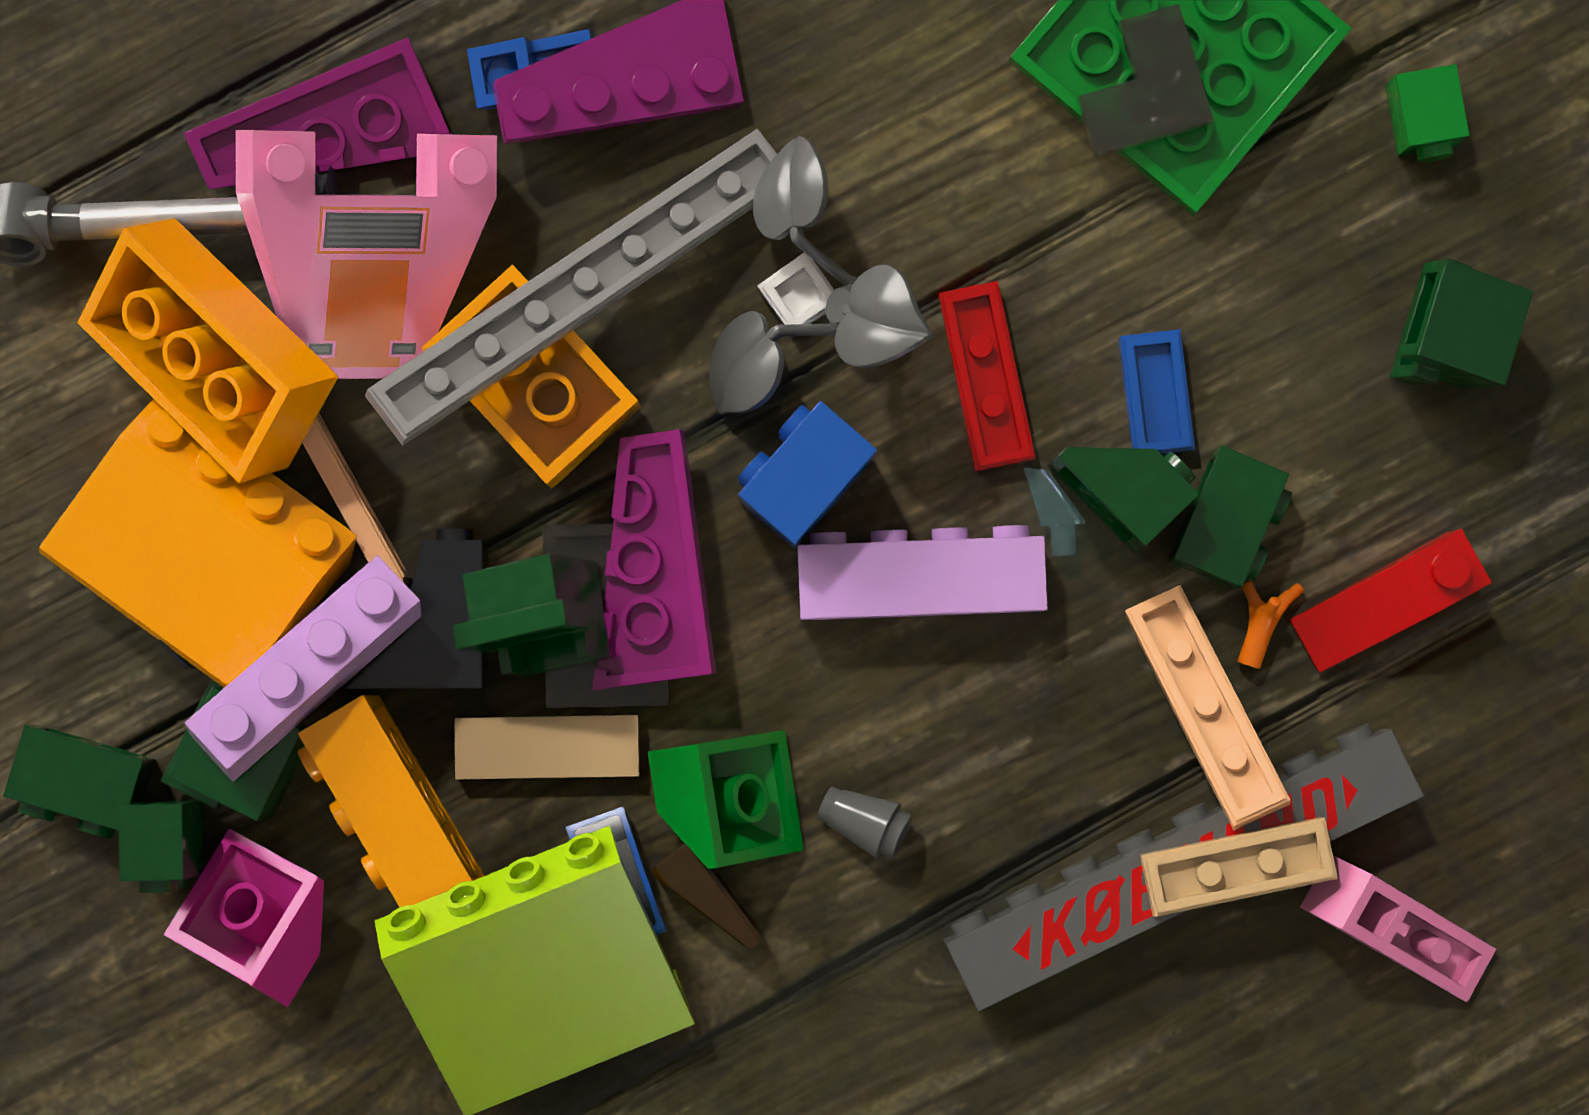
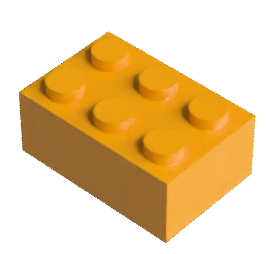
[421,264,641,489]

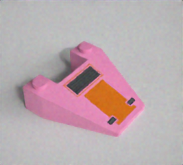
[236,130,497,379]

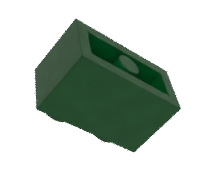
[1167,445,1292,589]
[3,725,155,839]
[118,800,206,893]

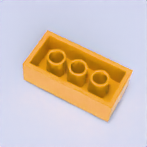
[77,218,339,483]
[297,695,485,907]

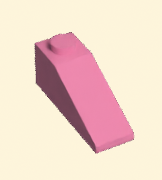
[1300,856,1496,1002]

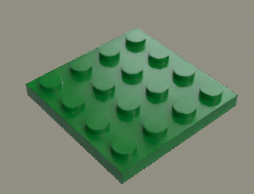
[1009,0,1352,216]

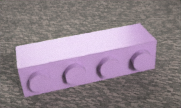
[798,525,1047,621]
[185,555,422,782]

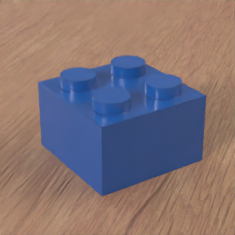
[737,400,877,550]

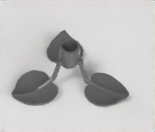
[709,136,933,416]

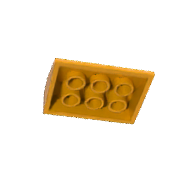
[39,399,358,688]

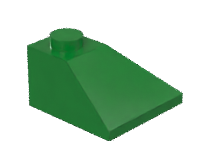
[648,730,804,869]

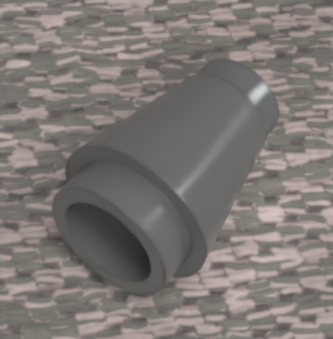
[817,786,913,860]

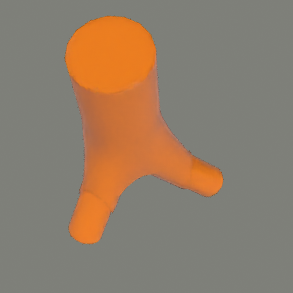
[1237,582,1304,669]

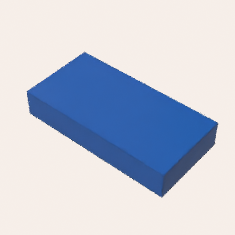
[1118,329,1195,455]

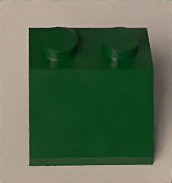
[1048,447,1199,552]

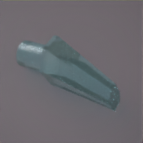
[1024,468,1085,556]

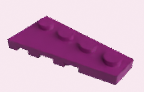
[492,0,744,145]
[184,37,451,190]
[592,429,717,690]

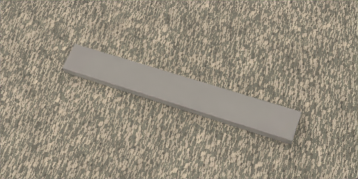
[365,129,777,446]

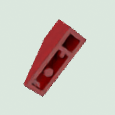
[1288,528,1492,673]

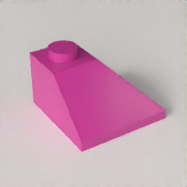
[164,829,324,1007]

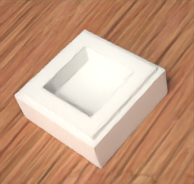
[757,252,834,337]

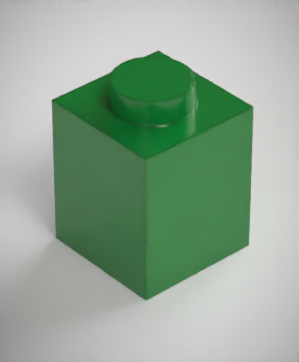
[1385,64,1470,163]

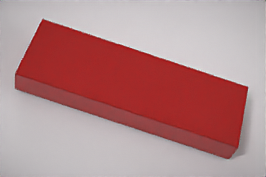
[938,281,1035,472]

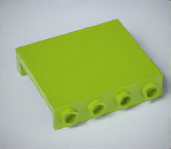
[375,825,695,1115]

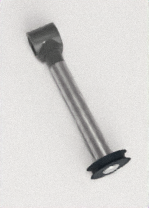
[0,166,339,266]

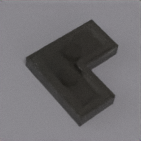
[1077,4,1214,158]

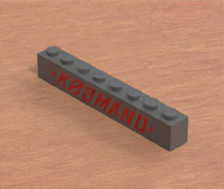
[943,723,1424,1011]

